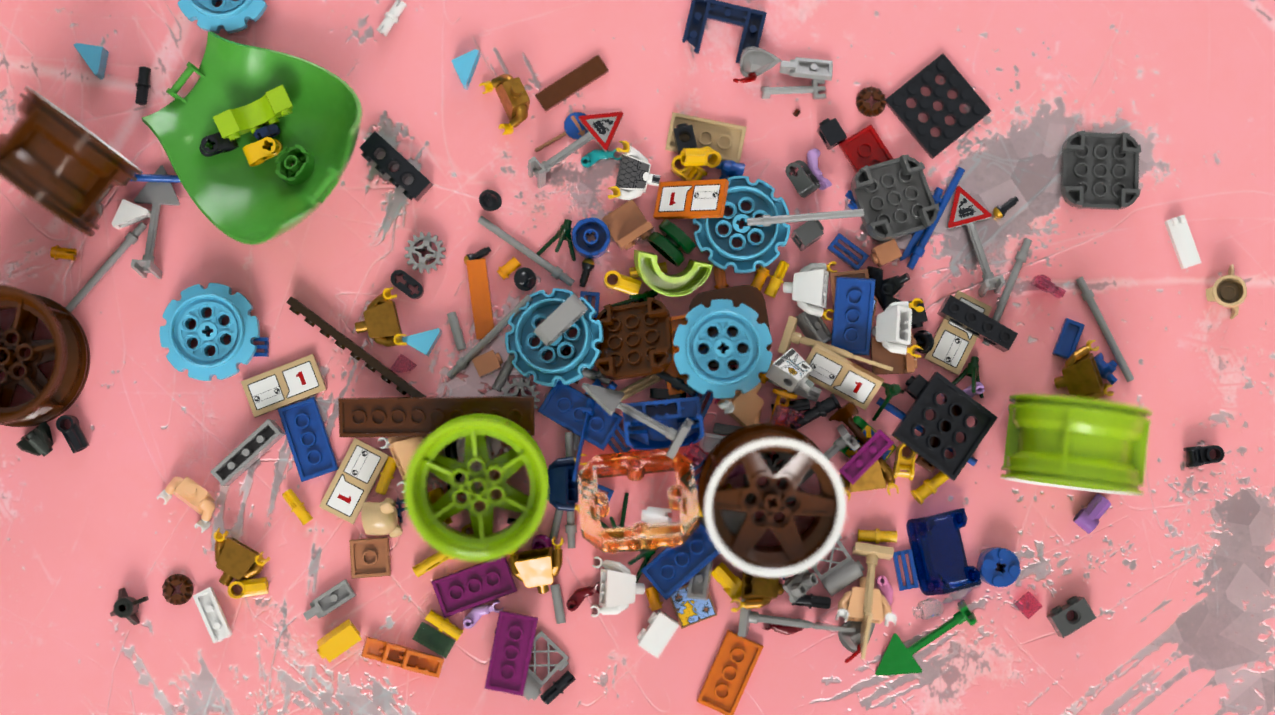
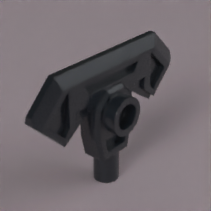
[867,266,910,311]

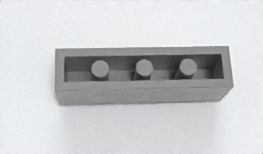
[210,419,286,486]

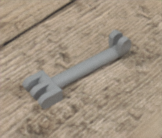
[761,79,826,100]

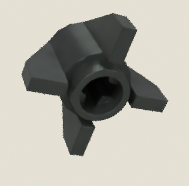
[16,422,54,456]
[110,588,149,625]

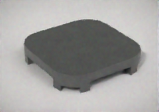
[1061,131,1142,210]
[851,155,940,241]

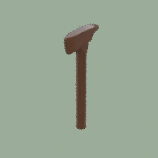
[828,402,893,472]

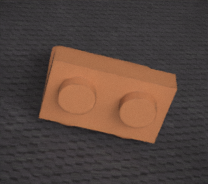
[602,200,653,251]
[871,333,917,375]

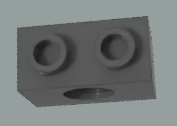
[790,220,824,252]
[1047,596,1096,638]

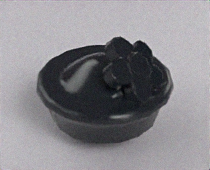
[479,190,502,212]
[514,267,536,291]
[913,330,934,354]

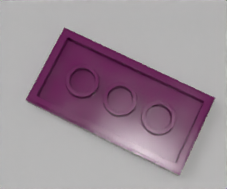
[431,556,518,618]
[484,610,538,696]

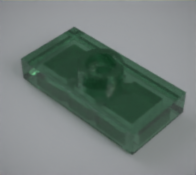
[412,622,456,658]

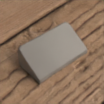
[796,311,832,348]

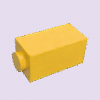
[316,619,362,663]

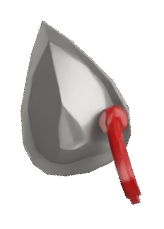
[733,46,781,83]
[838,621,876,663]

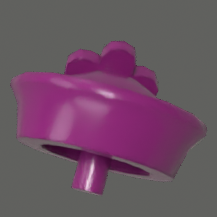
[531,534,553,550]

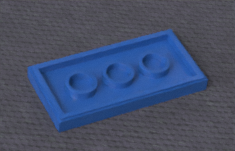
[831,276,875,355]
[538,380,623,451]
[278,397,339,482]
[641,520,720,600]

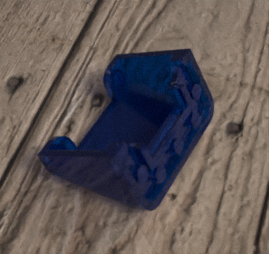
[906,508,982,596]

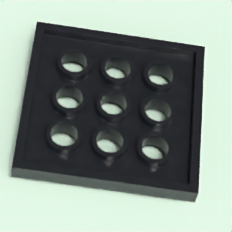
[885,53,991,159]
[892,372,998,480]

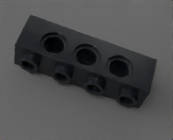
[359,131,433,202]
[937,295,1018,352]

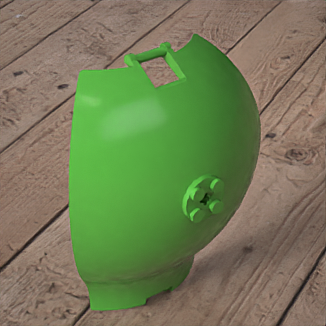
[142,31,362,245]

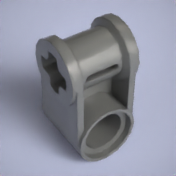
[786,160,820,198]

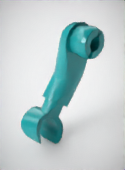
[581,149,621,168]

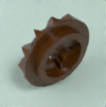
[856,86,887,117]
[162,574,194,605]

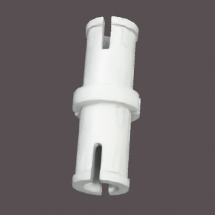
[376,0,407,37]

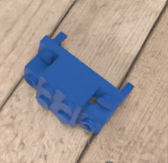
[623,396,704,450]

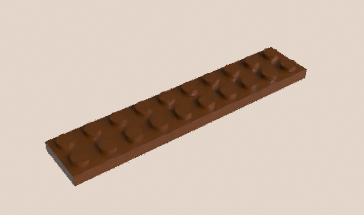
[338,396,535,437]

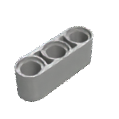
[534,294,588,347]

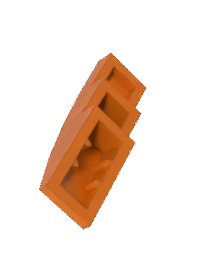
[466,258,495,340]
[361,636,444,678]

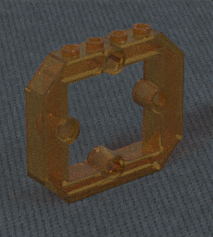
[577,448,700,554]

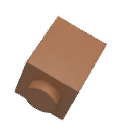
[870,239,902,267]
[472,350,503,378]

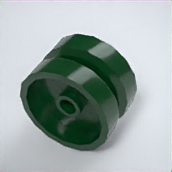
[647,219,696,267]

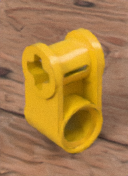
[242,137,282,167]
[671,155,707,181]
[893,443,916,481]

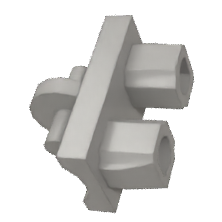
[783,569,818,603]

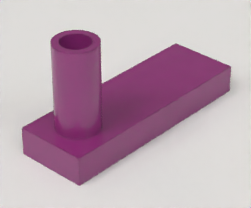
[839,429,894,485]

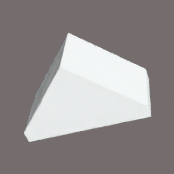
[111,199,151,230]

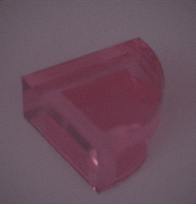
[390,354,417,373]

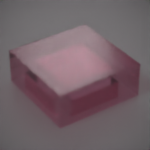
[1014,591,1043,619]

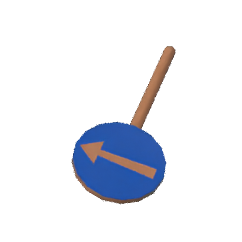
[535,112,588,152]

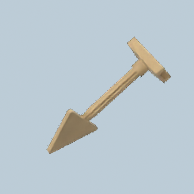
[777,315,893,371]
[852,542,894,660]

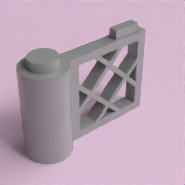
[811,535,865,597]
[523,631,569,701]

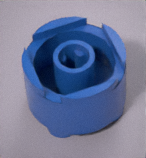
[572,217,611,259]
[977,547,1021,587]

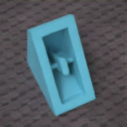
[74,43,109,80]
[451,49,481,90]
[402,328,442,356]

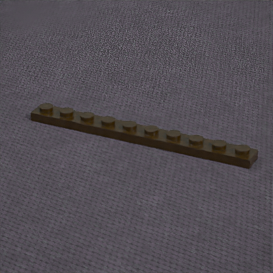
[286,297,426,397]

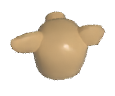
[1206,264,1247,319]
[361,498,403,538]

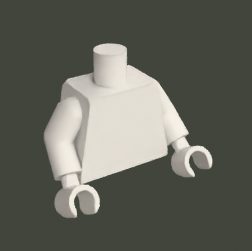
[590,556,645,617]

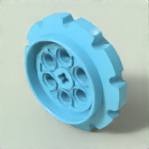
[178,0,268,34]
[693,176,790,274]
[159,283,260,381]
[505,288,604,387]
[673,299,772,399]

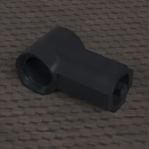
[56,415,90,453]

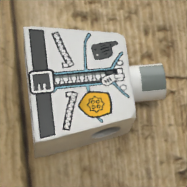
[765,348,815,393]

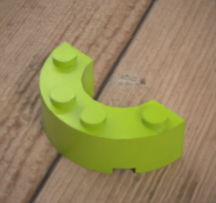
[213,84,293,141]
[634,250,713,297]

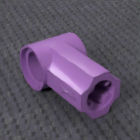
[1073,493,1111,534]

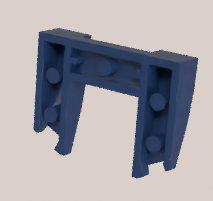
[682,0,767,63]

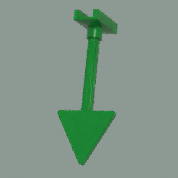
[875,599,978,676]

